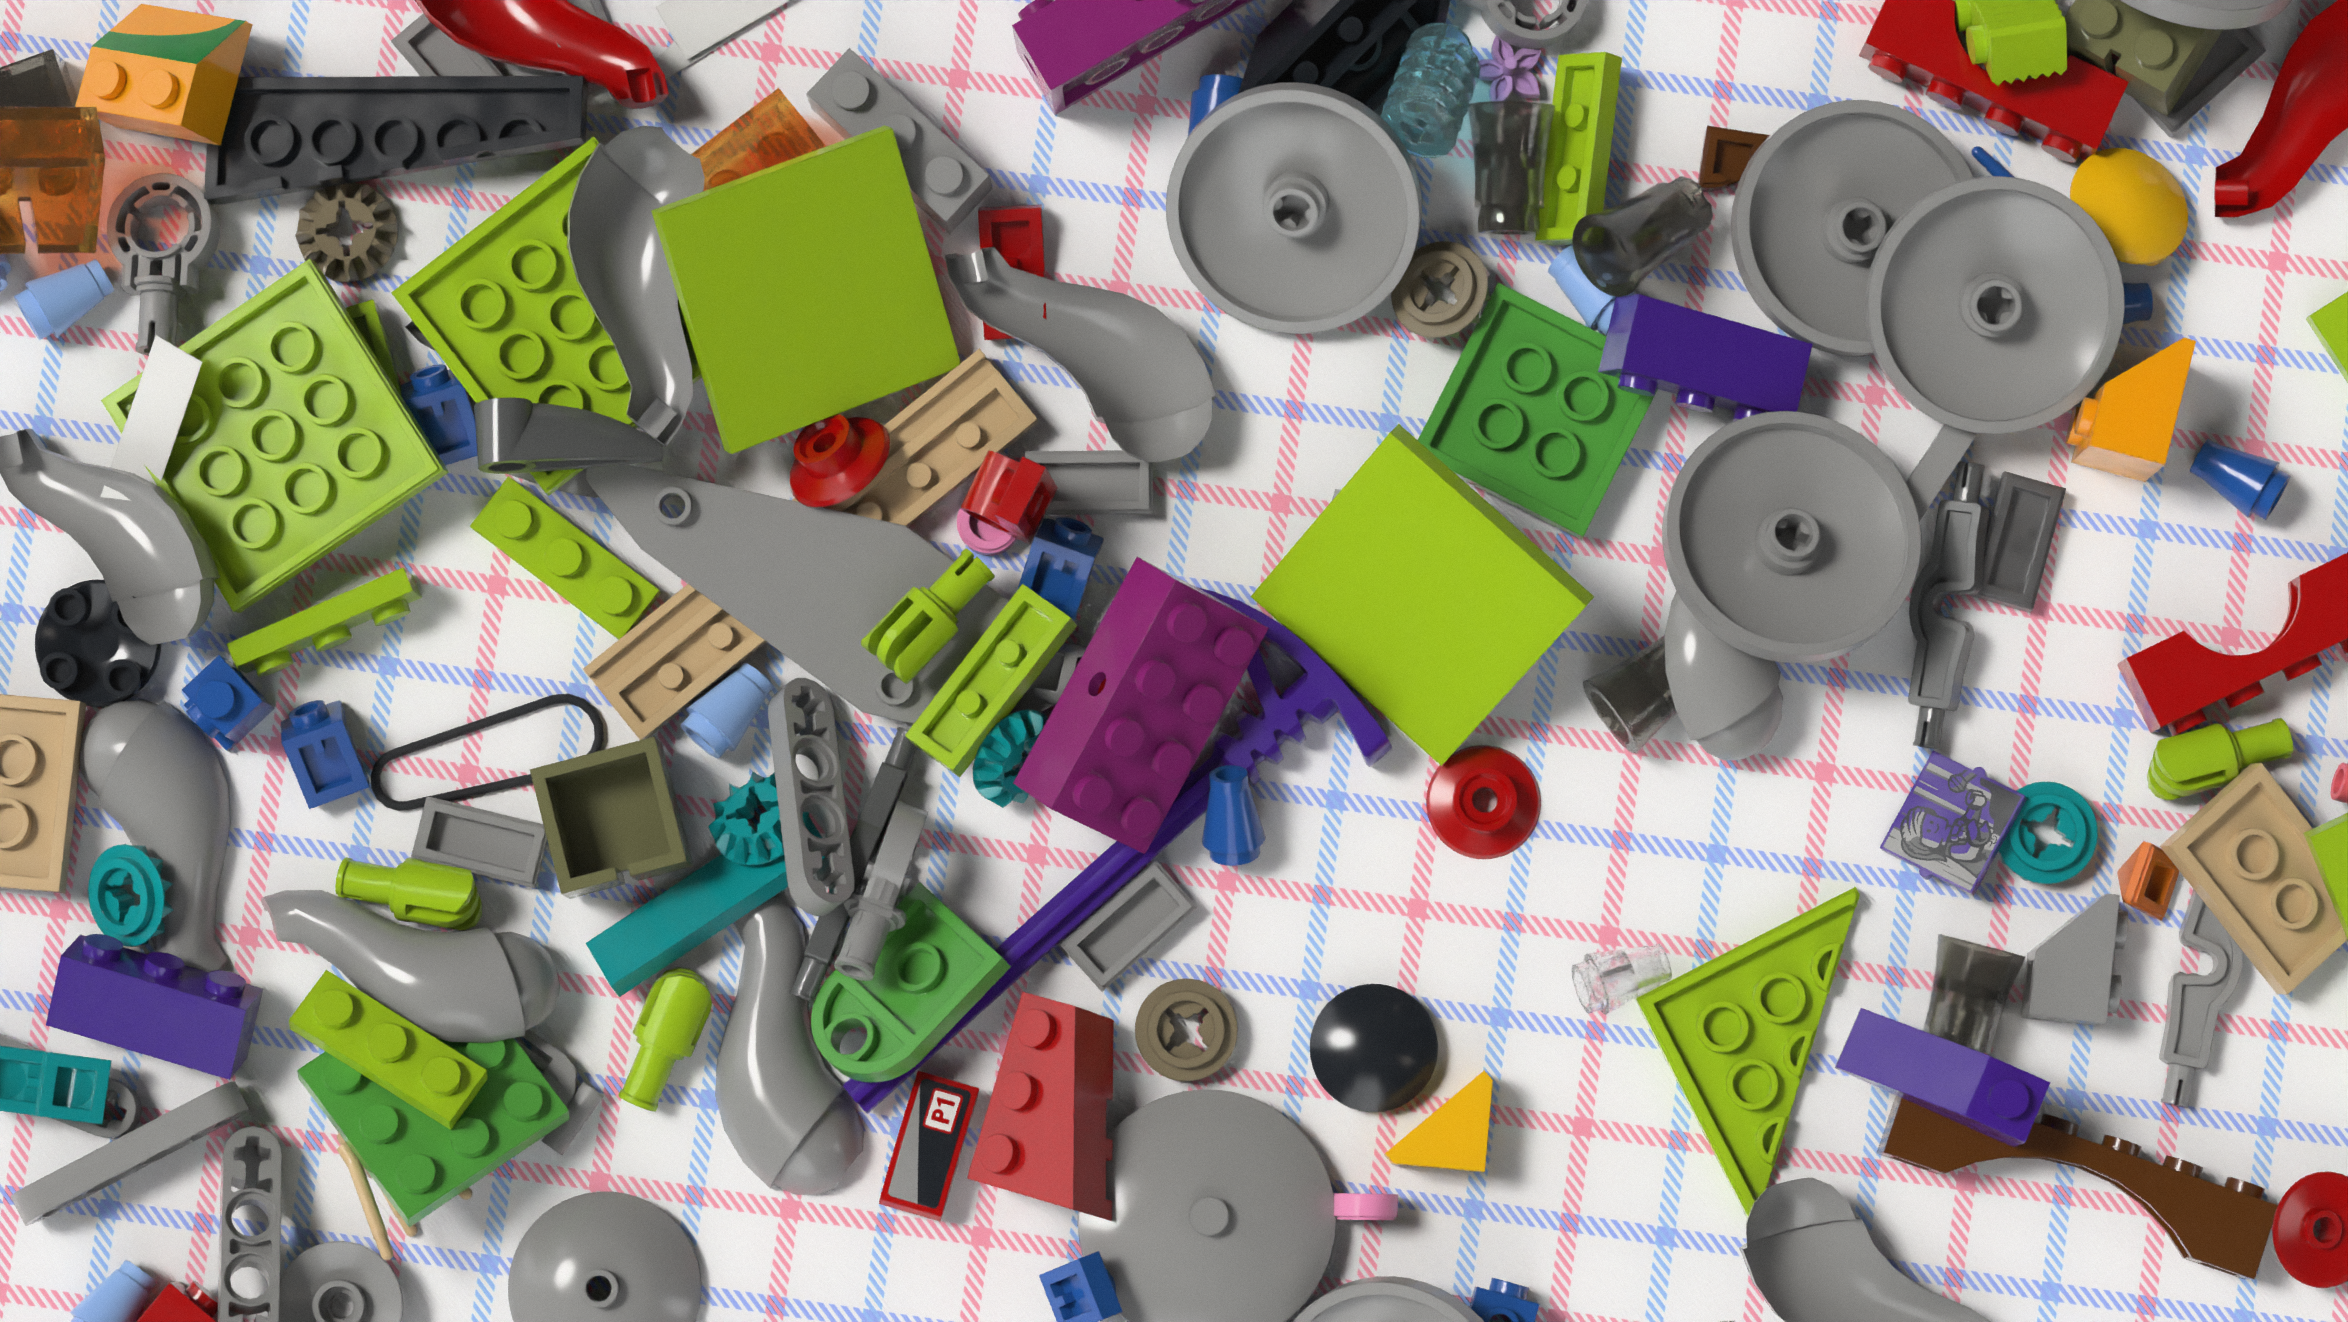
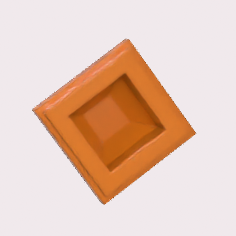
[2117,841,2180,921]

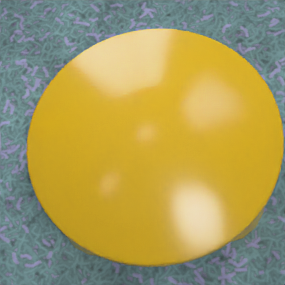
[2070,148,2188,266]

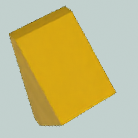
[1384,1070,1493,1173]

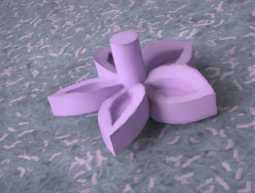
[1467,36,1541,109]

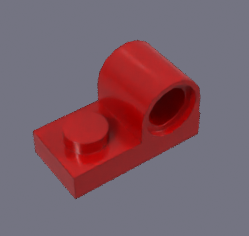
[960,450,1058,545]

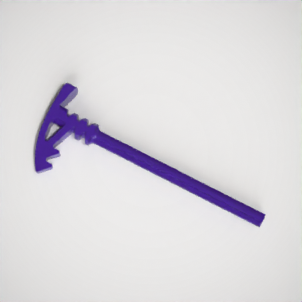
[842,587,1392,1114]

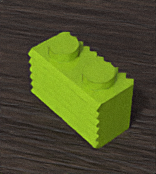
[1953,0,2067,86]

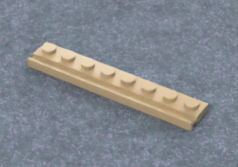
[583,348,1038,740]

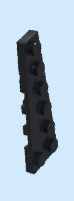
[204,76,588,205]

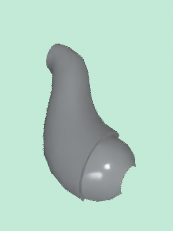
[567,126,705,446]
[945,247,1216,462]
[0,429,220,645]
[1664,591,1783,760]
[79,699,231,972]
[261,890,560,1043]
[715,893,864,1196]
[1739,1178,1991,1322]

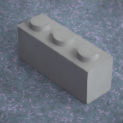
[806,48,993,234]

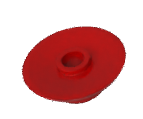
[790,414,890,507]
[1426,745,1541,859]
[2272,1171,2348,1288]

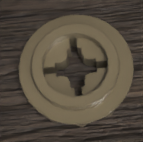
[295,183,398,282]
[1391,241,1491,342]
[1135,978,1238,1081]

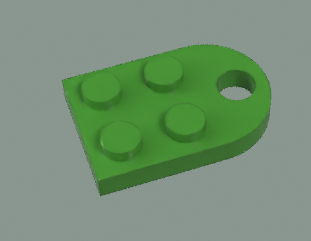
[811,882,1010,1083]

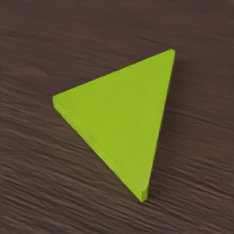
[1635,887,1860,1218]

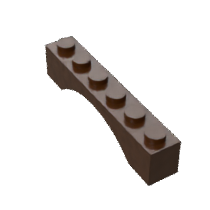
[1876,1095,2278,1280]

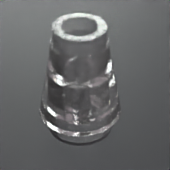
[1571,943,1672,1015]

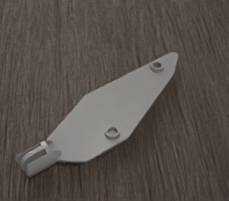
[586,465,1087,724]

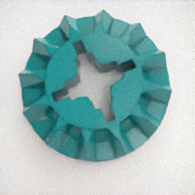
[973,709,1048,808]
[708,772,809,865]
[1999,782,2098,885]
[88,844,174,947]

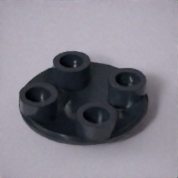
[35,580,162,707]
[1310,984,1438,1112]

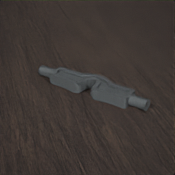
[1908,462,1990,750]
[789,727,917,1003]

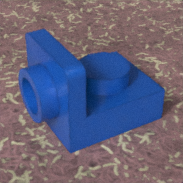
[401,364,477,466]
[1017,517,1104,621]
[281,700,370,809]
[1039,1251,1123,1322]

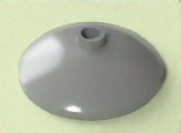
[508,1191,702,1322]

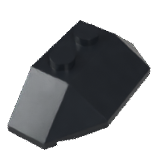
[1238,0,1450,111]

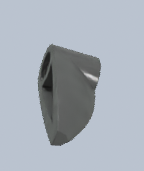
[474,398,663,474]

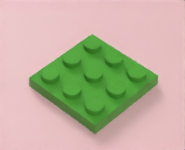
[1418,282,1658,540]
[297,1038,570,1227]

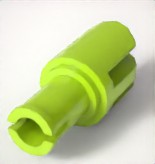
[861,548,995,684]
[2147,718,2294,800]
[335,857,482,930]
[619,967,712,1112]

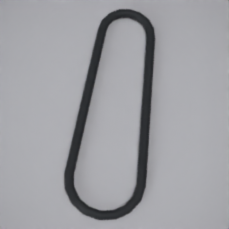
[370,694,604,811]

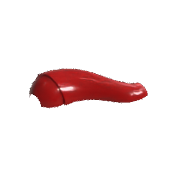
[415,0,669,109]
[2214,0,2348,217]

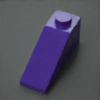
[1835,1008,2051,1147]

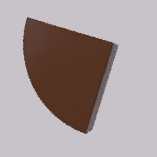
[1696,126,1770,192]

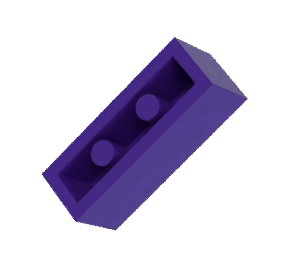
[1598,294,1813,421]
[46,934,263,1080]

